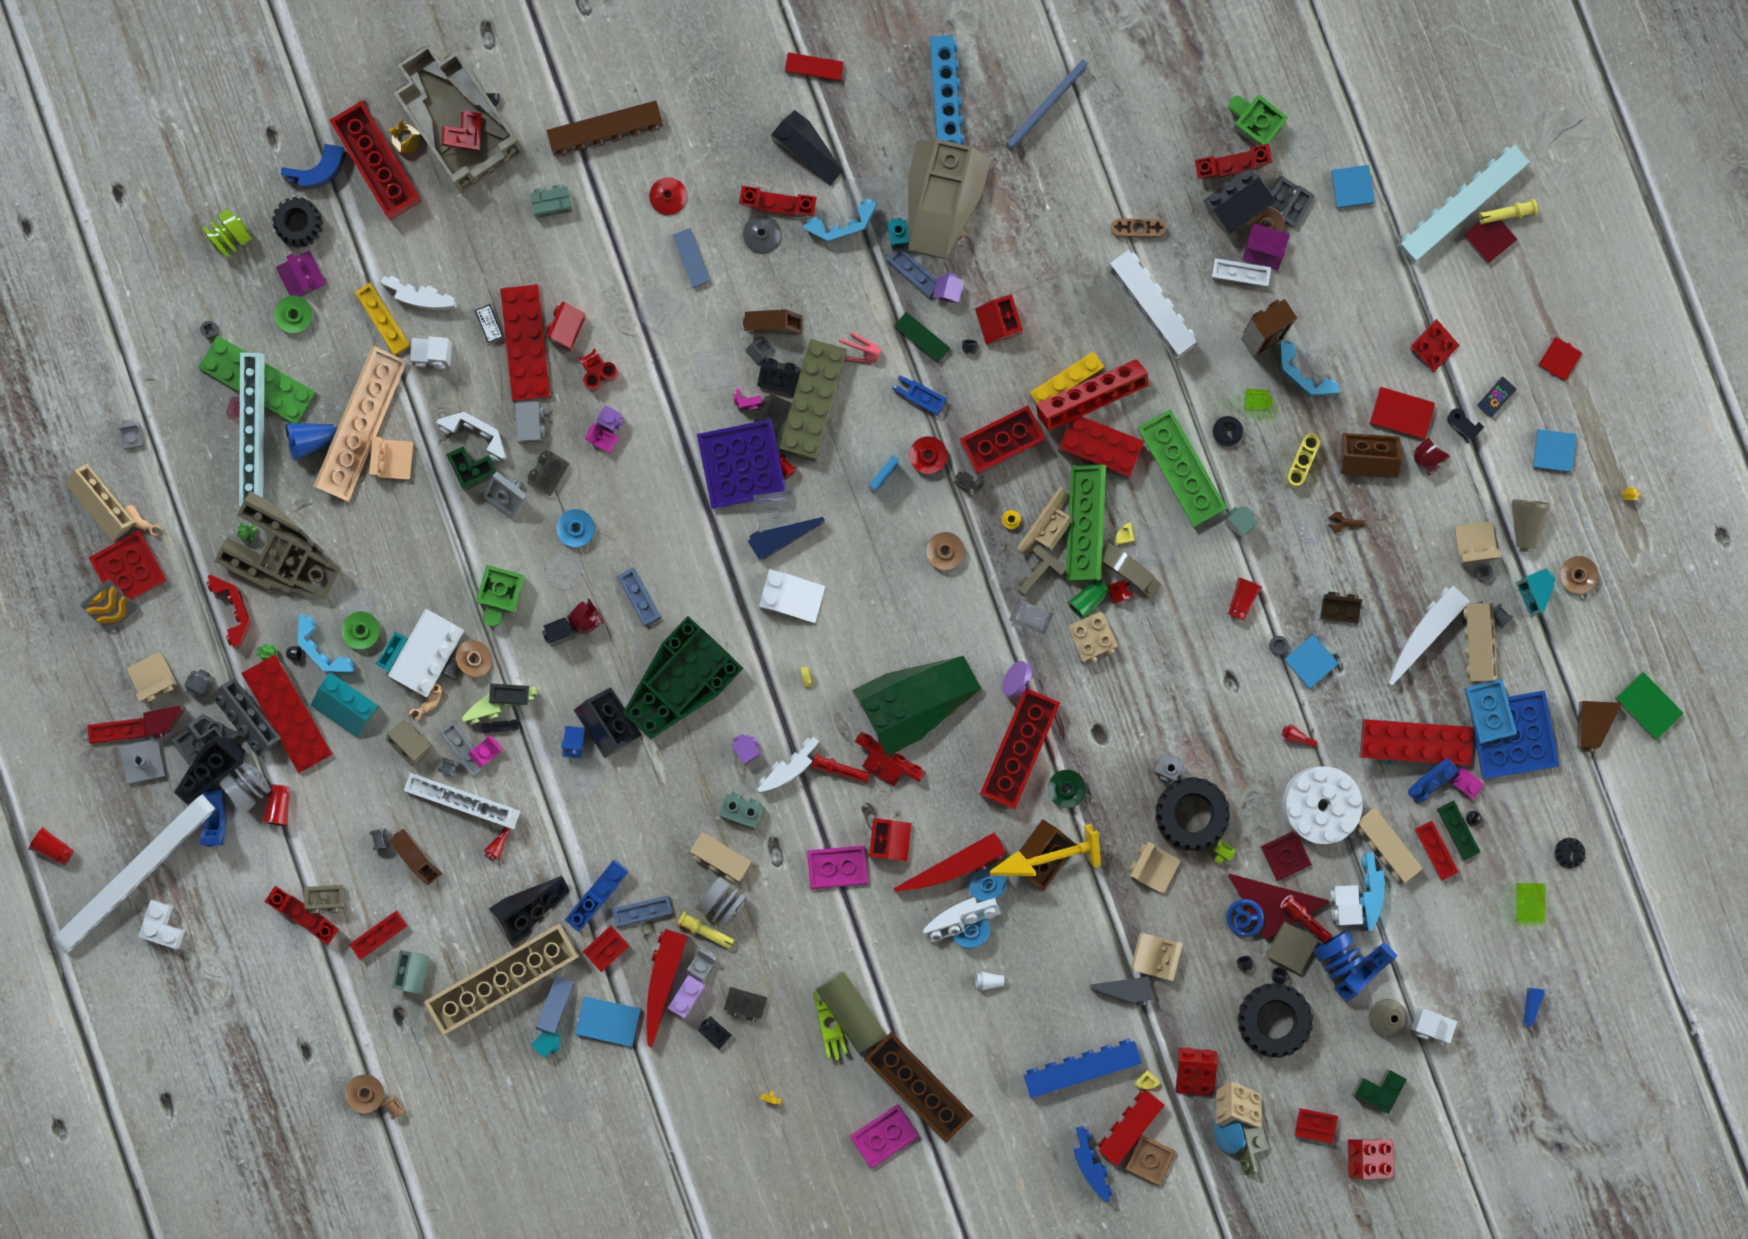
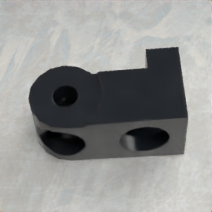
[1447,408,1484,443]

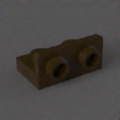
[1320,592,1363,624]

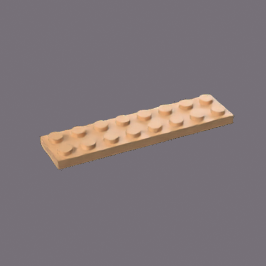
[313,346,407,502]

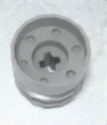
[219,761,271,812]
[696,877,746,928]

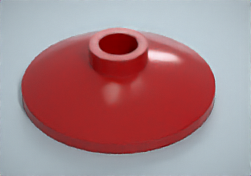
[649,177,687,215]
[909,436,947,474]

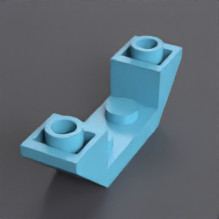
[803,199,878,241]
[1279,340,1340,397]
[298,614,356,673]

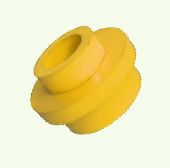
[1621,487,1641,500]
[1002,510,1021,529]

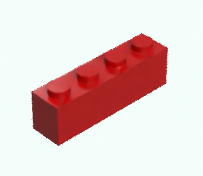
[1098,1089,1165,1166]

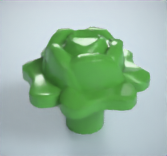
[237,522,257,544]
[256,644,279,661]

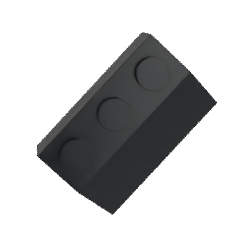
[1203,168,1276,234]
[574,687,642,758]

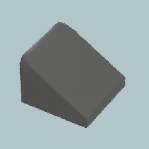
[746,336,775,364]

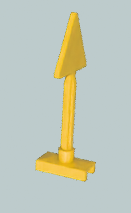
[990,824,1101,876]

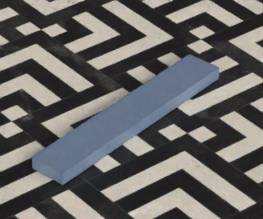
[1006,59,1087,150]

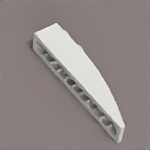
[1387,586,1470,687]
[404,773,520,829]

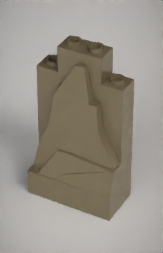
[393,44,524,194]

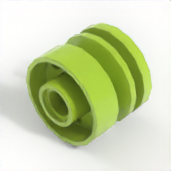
[202,208,252,259]

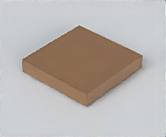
[1124,1135,1176,1186]

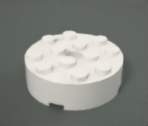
[1282,766,1363,844]

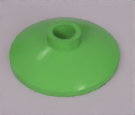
[274,295,313,333]
[341,611,380,650]

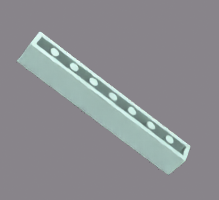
[1399,145,1530,264]
[239,353,265,507]

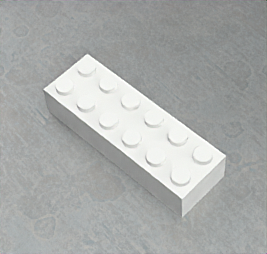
[1108,250,1197,361]

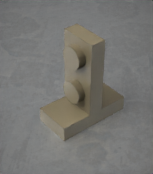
[1018,545,1066,596]

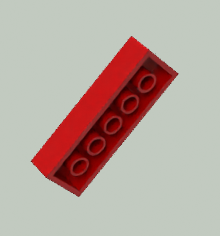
[329,101,422,221]
[979,688,1061,810]

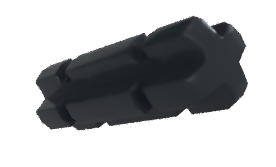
[481,719,519,734]

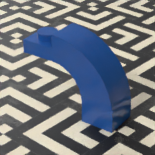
[280,144,346,189]
[200,789,226,847]
[1334,942,1398,1003]

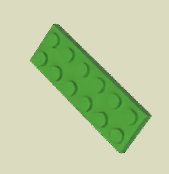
[198,335,316,423]
[1137,409,1227,528]
[1065,465,1106,581]

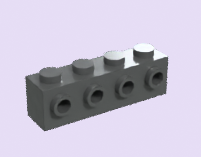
[212,678,281,757]

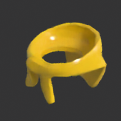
[389,119,421,154]

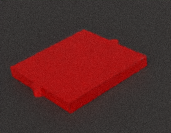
[1538,337,1582,381]

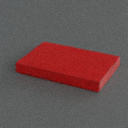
[1369,386,1435,440]

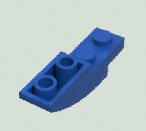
[565,859,629,932]
[1073,1126,1112,1202]

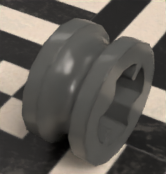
[200,321,219,339]
[1475,564,1493,581]

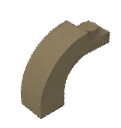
[1102,542,1161,599]

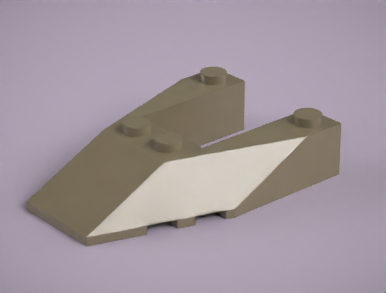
[214,491,342,599]

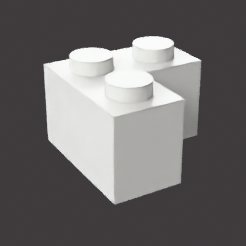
[410,336,452,369]
[1330,885,1363,925]
[138,900,185,949]
[1411,1008,1457,1046]

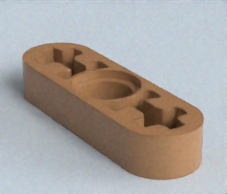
[1111,218,1166,238]

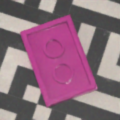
[807,845,868,889]
[850,1104,919,1169]

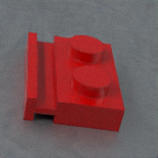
[582,925,630,972]
[1294,1108,1338,1144]

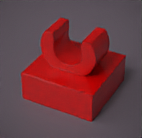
[1108,580,1133,604]

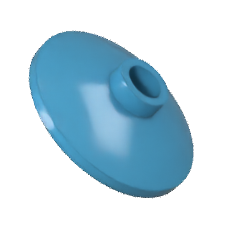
[556,509,595,547]
[969,867,1007,902]
[953,919,991,949]

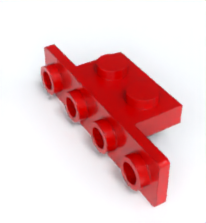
[855,732,926,787]

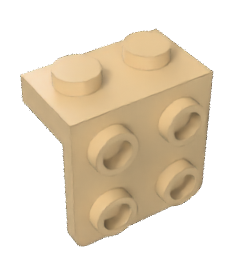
[1068,612,1118,665]
[127,652,178,704]
[1128,841,1180,893]
[1131,933,1183,981]
[1216,1081,1262,1128]

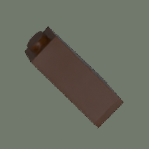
[743,309,803,335]
[1577,701,1621,752]
[389,829,442,886]

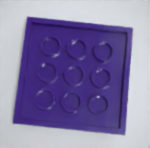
[697,419,787,509]

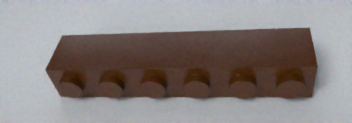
[546,100,663,157]

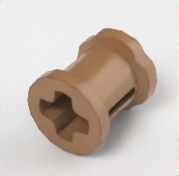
[381,1094,406,1120]

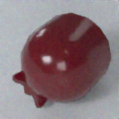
[1414,437,1450,476]
[566,598,604,634]

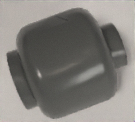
[185,669,213,698]

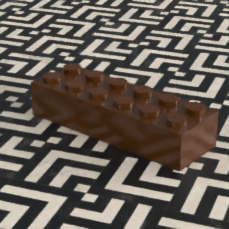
[1241,299,1297,358]
[864,1031,974,1143]

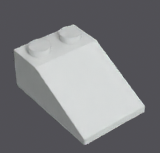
[759,569,825,623]

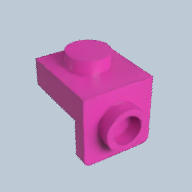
[733,388,762,411]
[585,423,620,454]
[1449,767,1484,800]

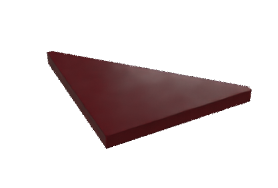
[1227,874,1330,940]

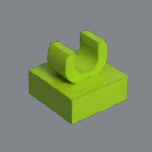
[1214,839,1236,865]

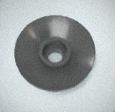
[743,215,781,253]

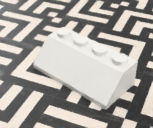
[388,608,465,697]

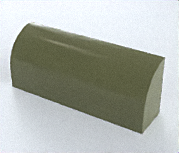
[815,971,887,1053]

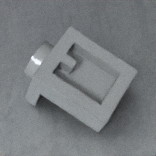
[117,419,143,450]
[686,948,717,983]

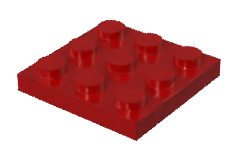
[89,530,168,600]

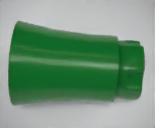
[1067,580,1110,620]

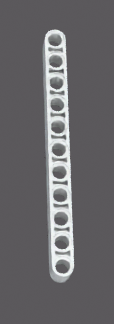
[53,795,216,954]

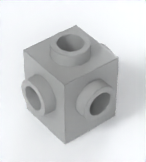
[1153,754,1185,783]

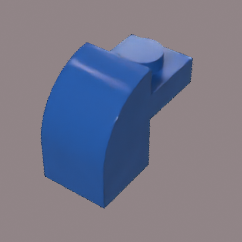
[561,726,586,758]

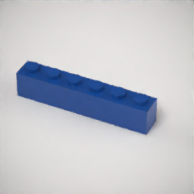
[1023,1038,1142,1098]

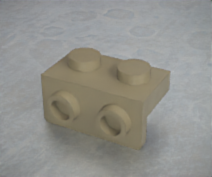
[304,885,344,914]

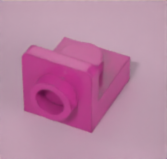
[468,735,502,768]

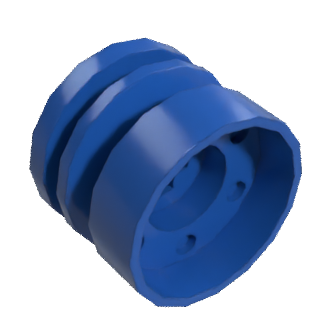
[1313,930,1365,979]

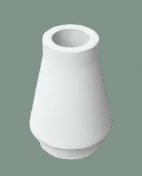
[975,971,1004,991]

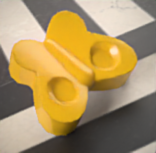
[760,1091,782,1105]

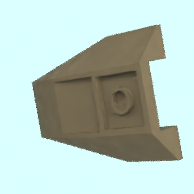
[908,139,991,259]

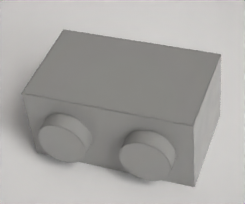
[515,402,545,443]

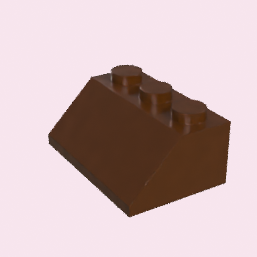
[1340,433,1401,478]
[1019,819,1077,892]

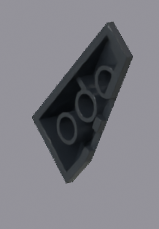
[771,110,843,186]
[174,737,245,805]
[489,876,569,946]

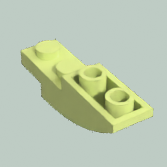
[462,684,537,725]

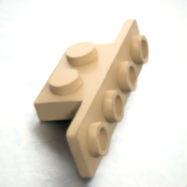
[1017,487,1073,557]

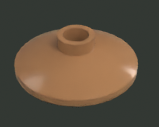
[1247,207,1285,234]
[926,532,964,570]
[1560,556,1598,594]
[455,640,492,677]
[345,1074,384,1113]

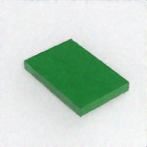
[1615,672,1684,740]

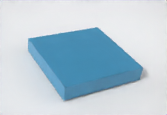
[1331,165,1375,208]
[1533,429,1576,472]
[869,455,899,494]
[1284,634,1339,689]

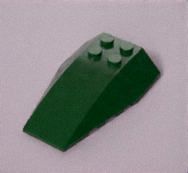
[852,656,981,757]

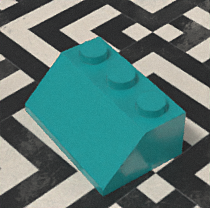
[1516,568,1555,617]
[311,672,380,738]

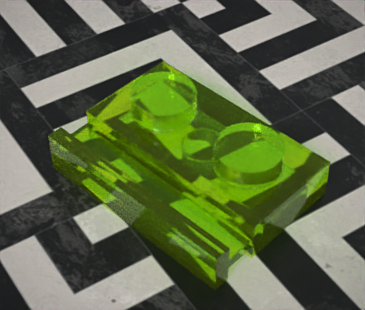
[1516,883,1545,922]

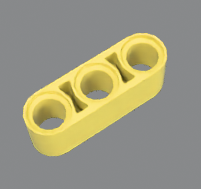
[1286,434,1320,488]

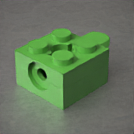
[1228,94,1288,146]
[476,565,526,627]

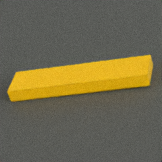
[354,282,411,356]

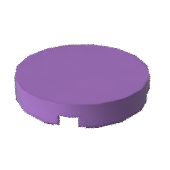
[1002,661,1032,698]

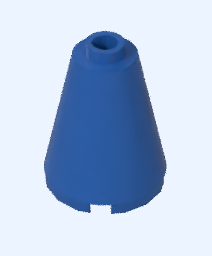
[285,423,338,461]

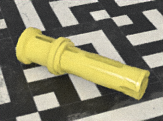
[1479,199,1538,225]
[676,910,734,950]

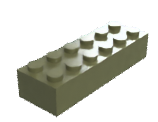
[779,339,847,462]

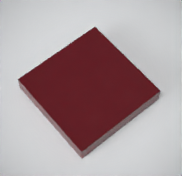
[1463,217,1518,265]
[1260,832,1312,881]

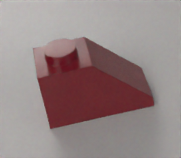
[143,705,185,739]

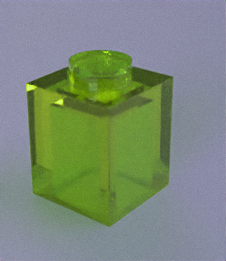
[1244,389,1272,412]

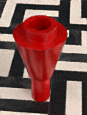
[1281,724,1317,748]
[483,827,511,861]

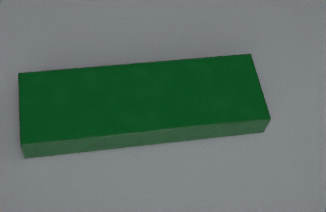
[894,312,950,363]
[1436,800,1481,861]

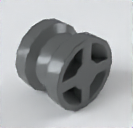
[438,757,461,777]

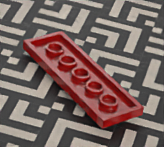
[500,284,551,402]
[241,654,333,774]
[1360,719,1474,765]

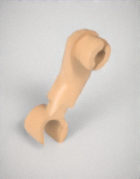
[125,505,162,536]
[409,683,443,721]

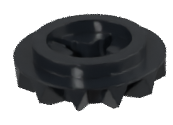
[1212,416,1243,447]
[1554,838,1586,868]

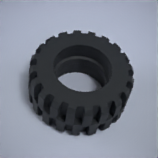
[1155,777,1230,851]
[1237,983,1313,1058]

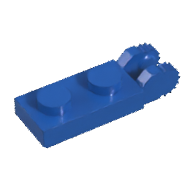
[892,375,947,416]
[1407,758,1460,804]

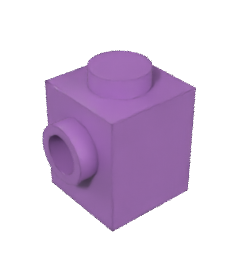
[933,273,964,303]
[596,405,624,433]
[732,734,761,765]

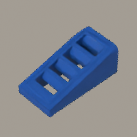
[1523,988,1546,1027]

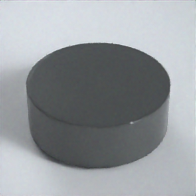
[1269,636,1289,655]

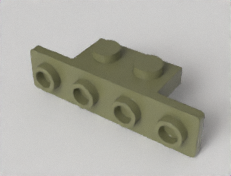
[1238,1123,1268,1175]

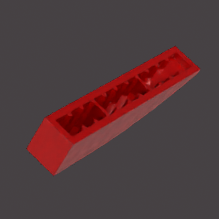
[893,832,1006,892]
[646,929,688,1047]

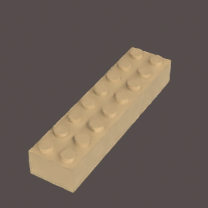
[424,924,580,1036]

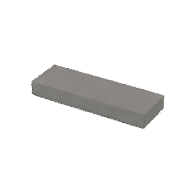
[438,720,488,778]

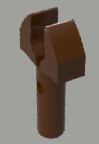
[1328,512,1365,532]

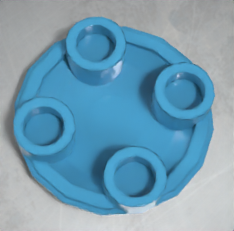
[1214,1120,1246,1154]

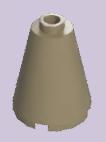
[1511,499,1550,552]
[1369,999,1408,1038]

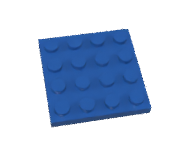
[1469,690,1559,780]

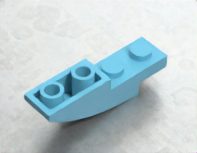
[1359,852,1385,931]

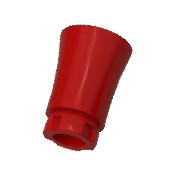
[1228,577,1262,621]
[261,784,290,826]
[28,827,74,866]

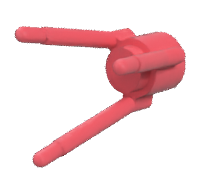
[839,332,881,365]

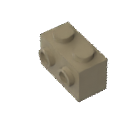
[386,719,431,767]

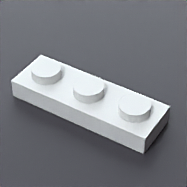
[1211,258,1271,287]

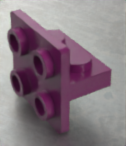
[1243,223,1290,270]
[276,251,326,297]

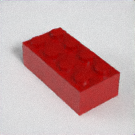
[959,405,1045,476]
[1058,416,1144,479]

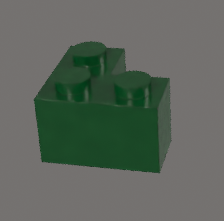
[446,446,498,491]
[1352,1069,1407,1114]

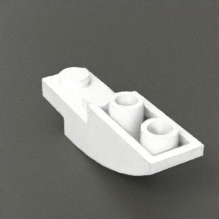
[380,275,457,311]
[757,736,820,793]
[923,897,1001,943]

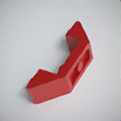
[1195,143,1273,179]
[739,185,817,217]
[206,575,251,649]
[264,886,339,945]

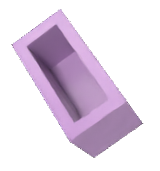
[668,975,706,1018]

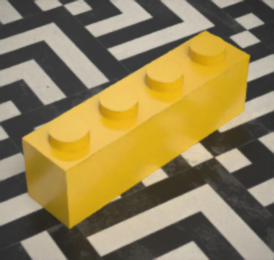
[1029,351,1104,406]

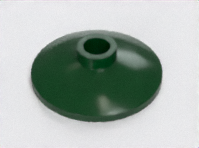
[1048,770,1086,808]

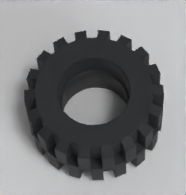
[272,197,323,248]

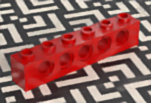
[1036,359,1149,431]

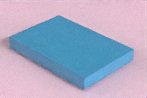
[1464,678,1517,744]
[576,996,641,1047]

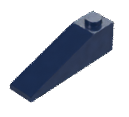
[748,517,825,562]

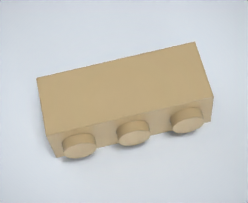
[690,832,752,883]

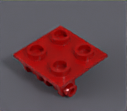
[1410,319,1460,372]

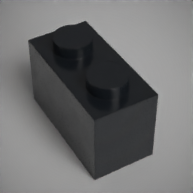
[542,617,575,646]

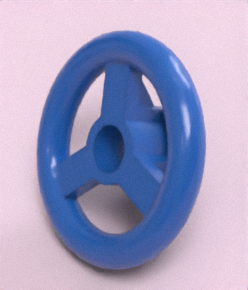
[1226,899,1264,937]

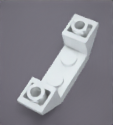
[436,412,507,462]

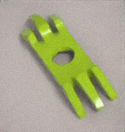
[813,991,848,1060]

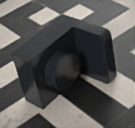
[698,1016,732,1050]

